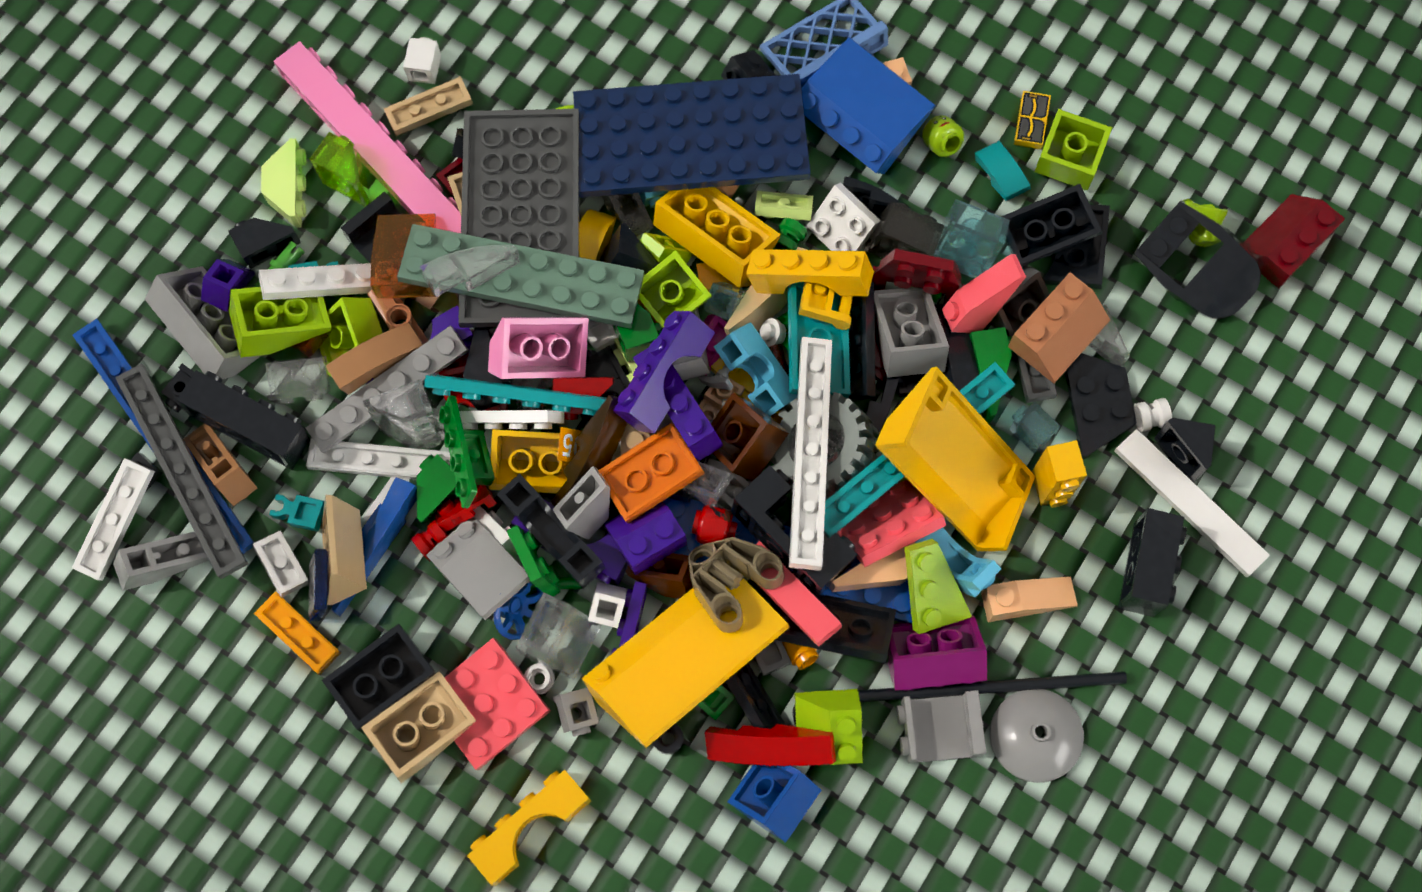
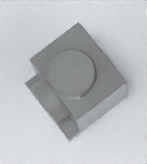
[553,688,599,737]

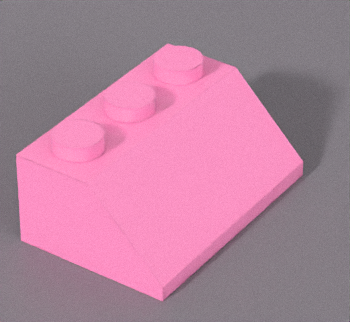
[488,317,589,379]

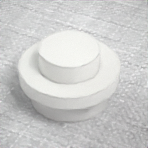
[759,318,786,348]

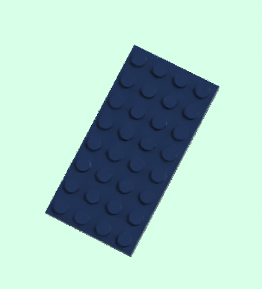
[573,74,811,198]

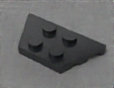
[1065,353,1137,459]

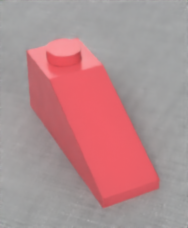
[942,254,1026,333]

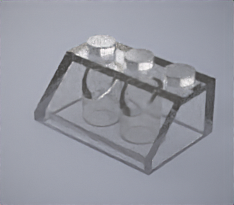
[363,379,445,449]

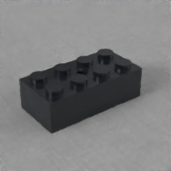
[177,370,310,470]

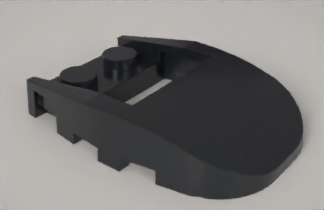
[1134,200,1261,319]

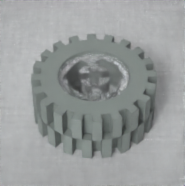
[770,392,881,501]

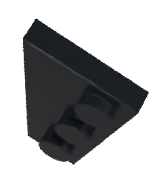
[1043,204,1110,289]

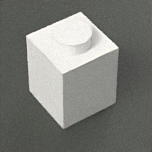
[403,37,441,84]
[588,581,627,628]

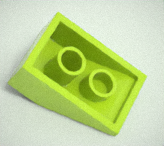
[229,287,332,358]

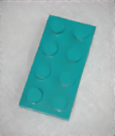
[788,282,850,399]

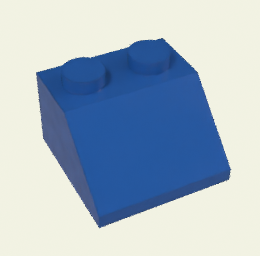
[727,765,821,843]

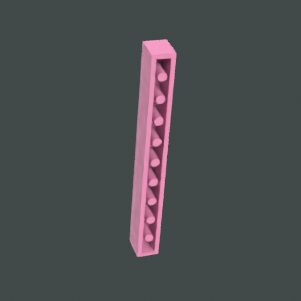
[274,41,461,233]

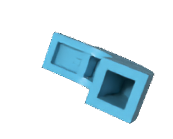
[915,528,1001,597]

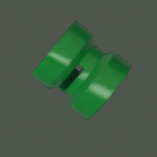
[773,218,808,250]

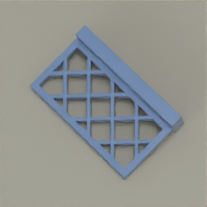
[760,0,888,89]

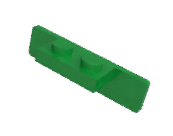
[439,395,495,508]

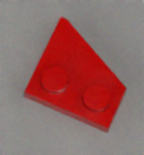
[434,485,497,532]

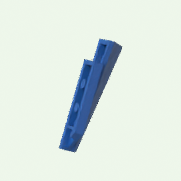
[332,477,417,617]

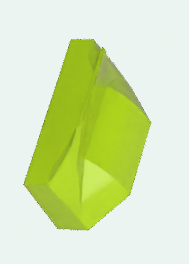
[640,232,693,264]

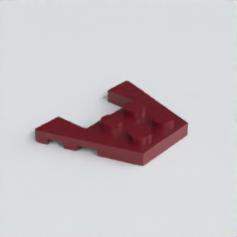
[872,248,965,304]

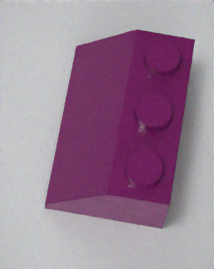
[887,615,987,691]

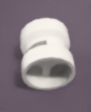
[1133,398,1172,432]

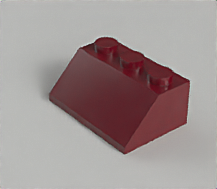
[1242,194,1345,289]

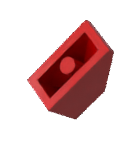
[553,377,614,420]

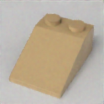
[361,671,476,784]

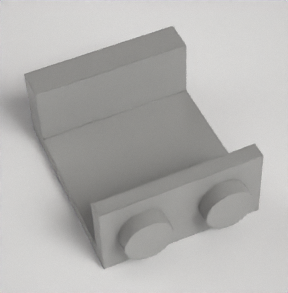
[897,690,986,763]

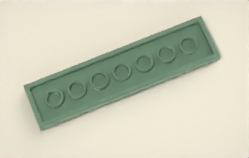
[397,224,644,329]

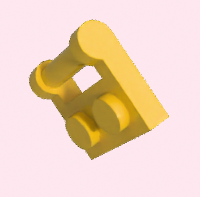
[798,282,853,330]

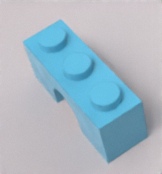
[714,322,798,416]

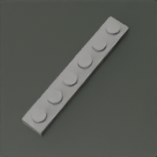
[306,325,469,453]

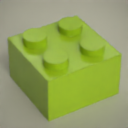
[1034,109,1112,191]

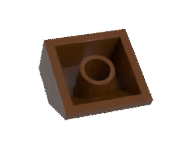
[711,392,789,481]

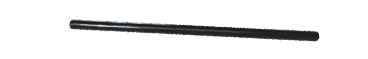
[858,671,1127,702]

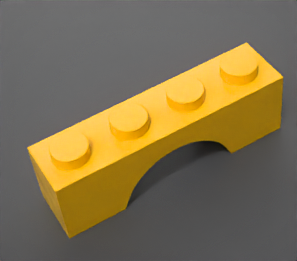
[746,249,874,296]
[467,770,591,887]

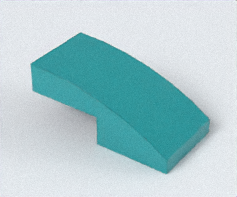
[975,141,1031,201]

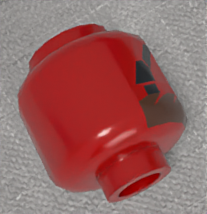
[691,505,738,544]

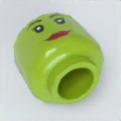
[922,115,964,157]

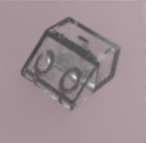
[516,593,602,680]

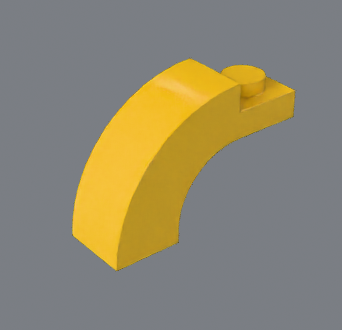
[579,209,616,261]

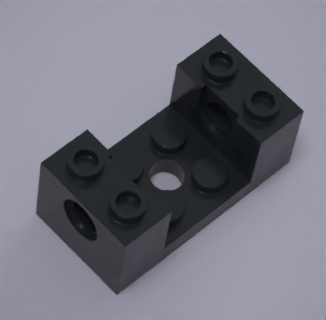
[731,466,857,598]

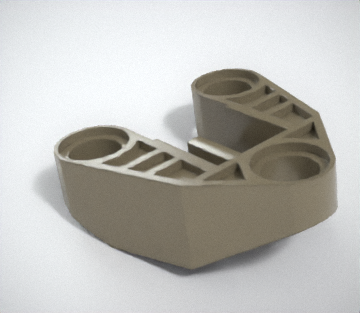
[688,537,784,633]

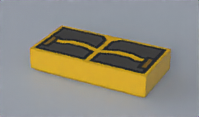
[1014,91,1051,149]

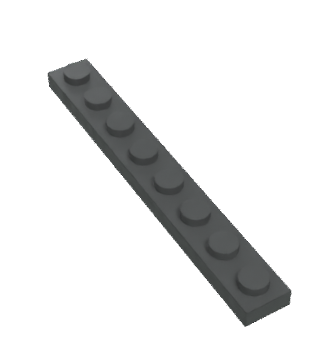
[115,363,248,579]

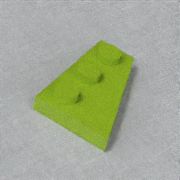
[904,539,972,634]

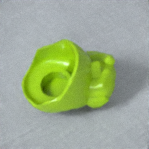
[1183,199,1228,247]

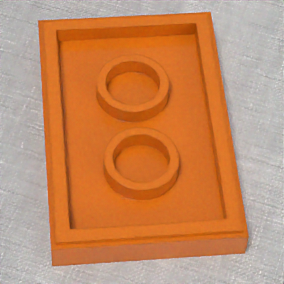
[598,422,705,524]

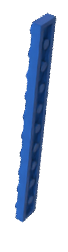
[72,319,255,554]

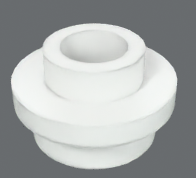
[524,663,555,695]

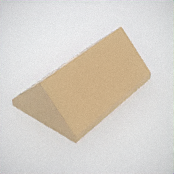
[321,495,367,605]

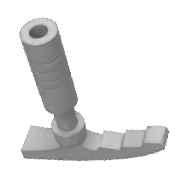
[698,364,734,390]

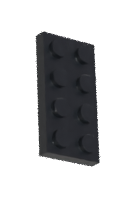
[771,595,896,663]

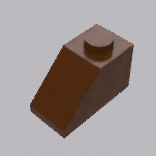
[625,553,693,599]

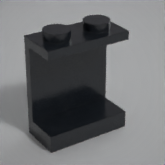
[340,191,412,284]

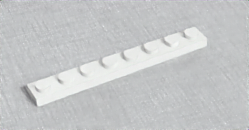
[789,337,832,571]

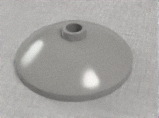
[990,689,1084,783]

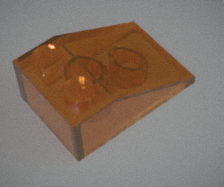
[370,213,436,298]

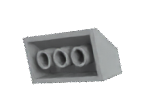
[145,266,262,379]

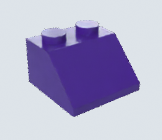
[604,501,687,575]

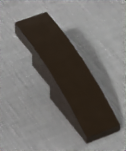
[551,395,627,507]

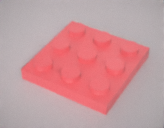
[837,480,946,567]
[444,638,551,770]

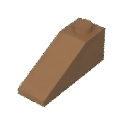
[183,424,257,507]

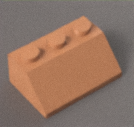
[1008,272,1110,384]

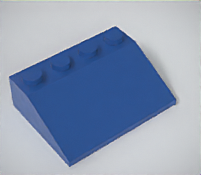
[801,37,936,174]

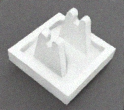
[806,183,881,251]

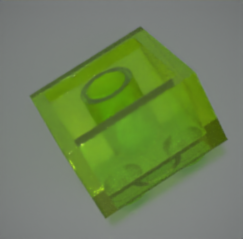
[310,132,371,207]

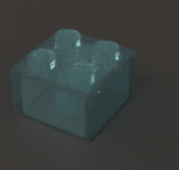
[930,199,1010,278]

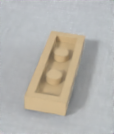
[384,76,473,136]

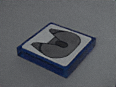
[309,549,328,621]

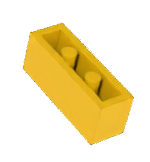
[1032,440,1087,507]

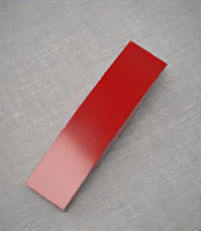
[704,724,836,766]

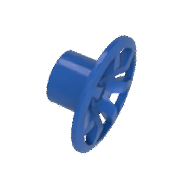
[493,581,545,640]

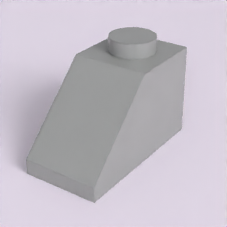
[552,466,610,540]

